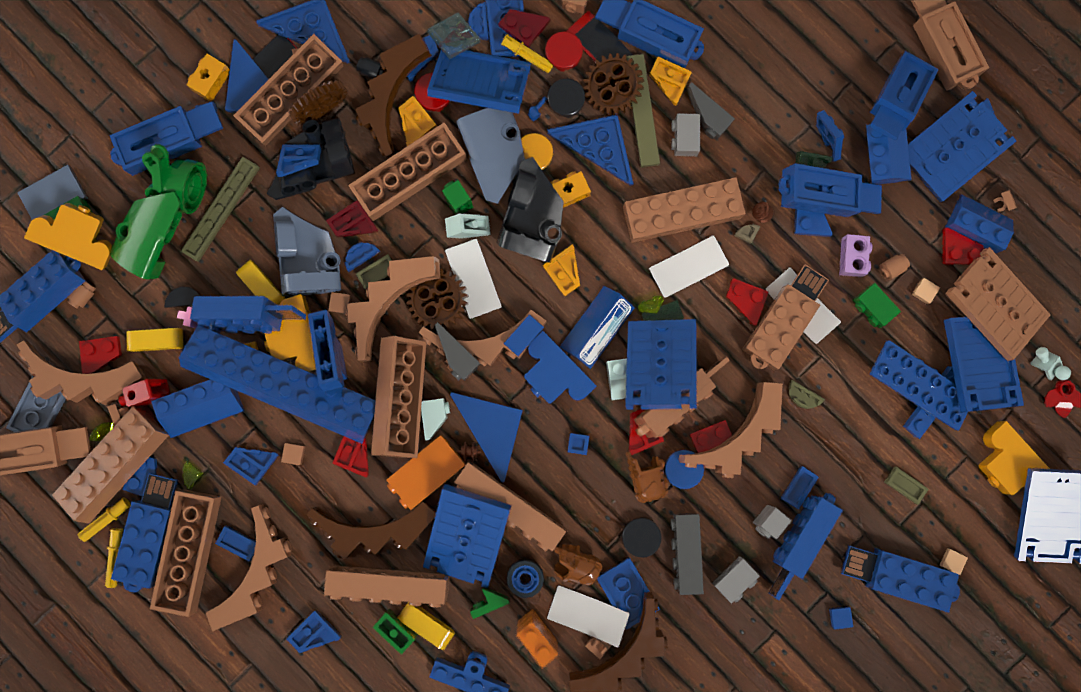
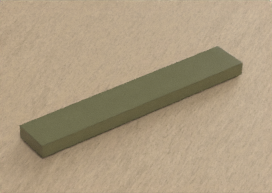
[627,54,660,168]
[181,156,260,262]

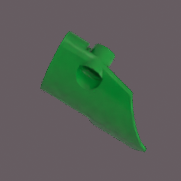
[110,192,182,280]

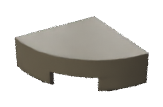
[734,224,760,244]

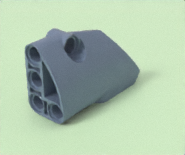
[456,108,525,204]
[273,207,341,297]

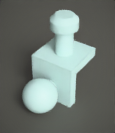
[1031,347,1071,381]

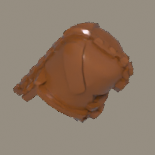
[626,452,668,503]
[554,544,602,586]

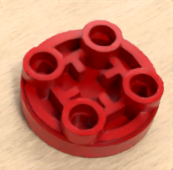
[545,32,583,72]
[414,73,450,112]

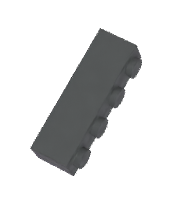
[670,513,704,595]

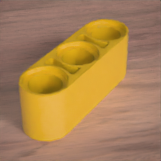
[236,259,286,305]
[126,328,184,352]
[398,602,455,650]

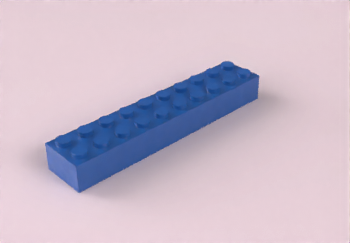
[179,325,376,444]

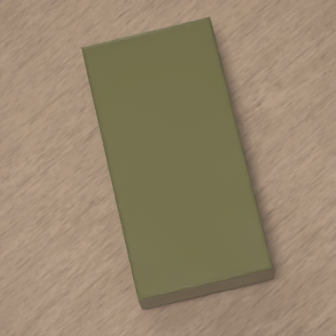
[356,254,392,290]
[884,467,929,505]

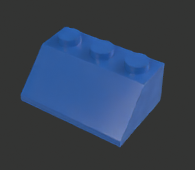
[866,124,912,185]
[945,195,1014,254]

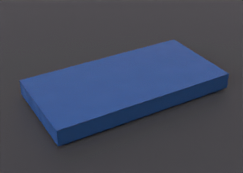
[486,0,524,58]

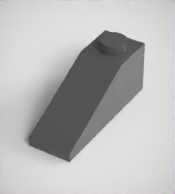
[687,82,735,141]
[435,322,481,381]

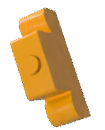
[24,203,112,270]
[264,294,317,373]
[979,421,1050,495]

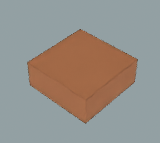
[328,292,351,314]
[281,443,305,465]

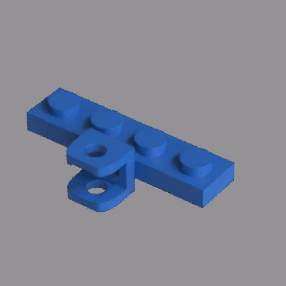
[903,366,955,439]
[429,651,510,692]

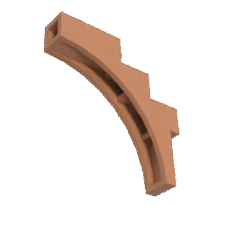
[345,256,440,362]
[419,310,547,371]
[17,340,147,406]
[679,382,783,478]
[206,504,292,631]

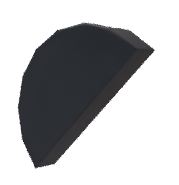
[164,287,201,308]

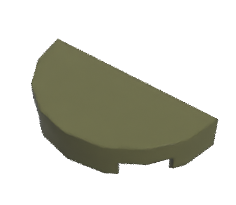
[788,380,825,409]

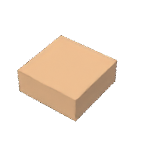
[912,278,940,305]
[939,548,968,575]

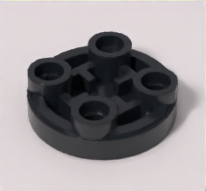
[548,78,585,118]
[622,518,661,558]

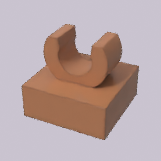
[993,190,1018,212]
[107,404,129,426]
[585,637,612,659]

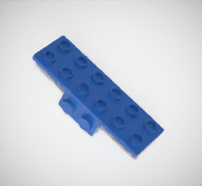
[870,341,968,431]

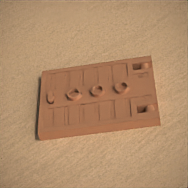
[946,247,1051,361]

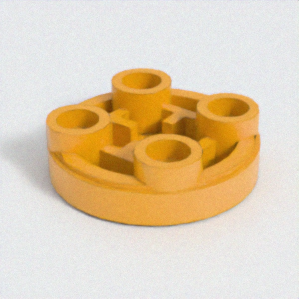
[521,133,553,170]

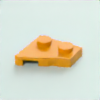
[649,57,692,106]
[399,96,437,146]
[542,244,580,297]

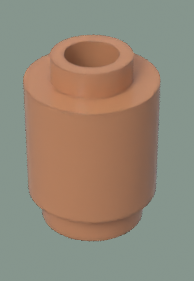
[879,254,910,280]
[67,281,96,308]

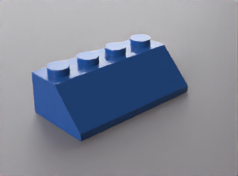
[151,379,244,438]

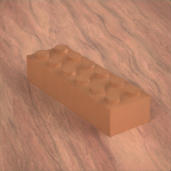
[233,34,343,146]
[348,123,467,221]
[623,177,745,243]
[371,336,426,458]
[52,406,169,524]
[455,461,566,552]
[150,489,221,617]
[324,565,450,607]

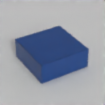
[567,433,589,455]
[829,606,853,630]

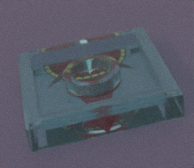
[428,13,480,59]

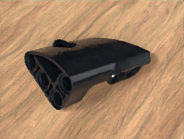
[267,117,355,200]
[496,157,564,263]

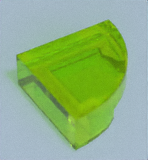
[638,296,664,314]
[89,422,113,441]
[183,461,204,489]

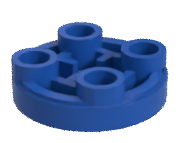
[664,450,704,489]

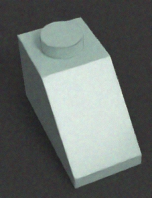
[445,214,490,238]
[606,358,627,400]
[421,398,450,440]

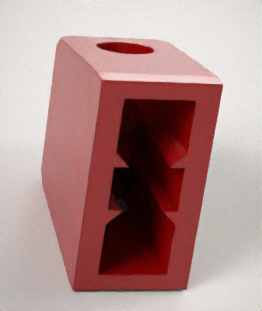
[118,379,171,407]

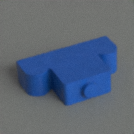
[308,310,347,392]
[524,331,597,404]

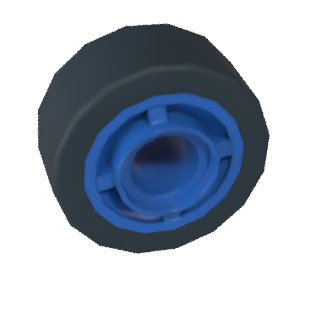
[507,559,544,598]

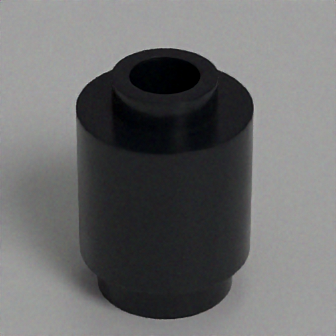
[356,57,385,79]

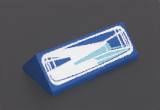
[560,286,635,369]

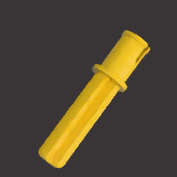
[501,34,553,73]
[78,497,131,542]
[105,528,124,588]

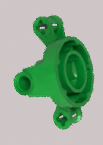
[142,144,207,214]

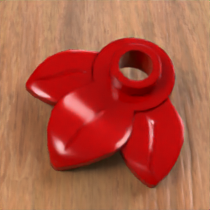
[1044,380,1081,418]

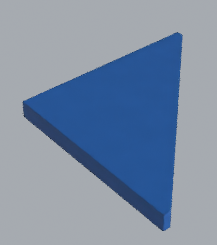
[256,0,350,64]
[225,40,269,113]
[547,115,633,186]
[450,392,523,483]

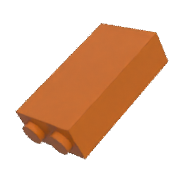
[387,435,467,510]
[516,609,558,668]

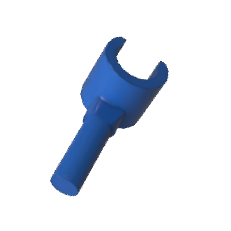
[528,96,547,121]

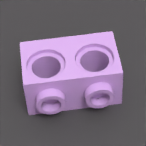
[839,234,872,277]

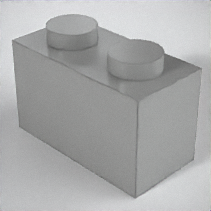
[671,114,700,156]
[753,505,791,539]
[712,556,759,604]

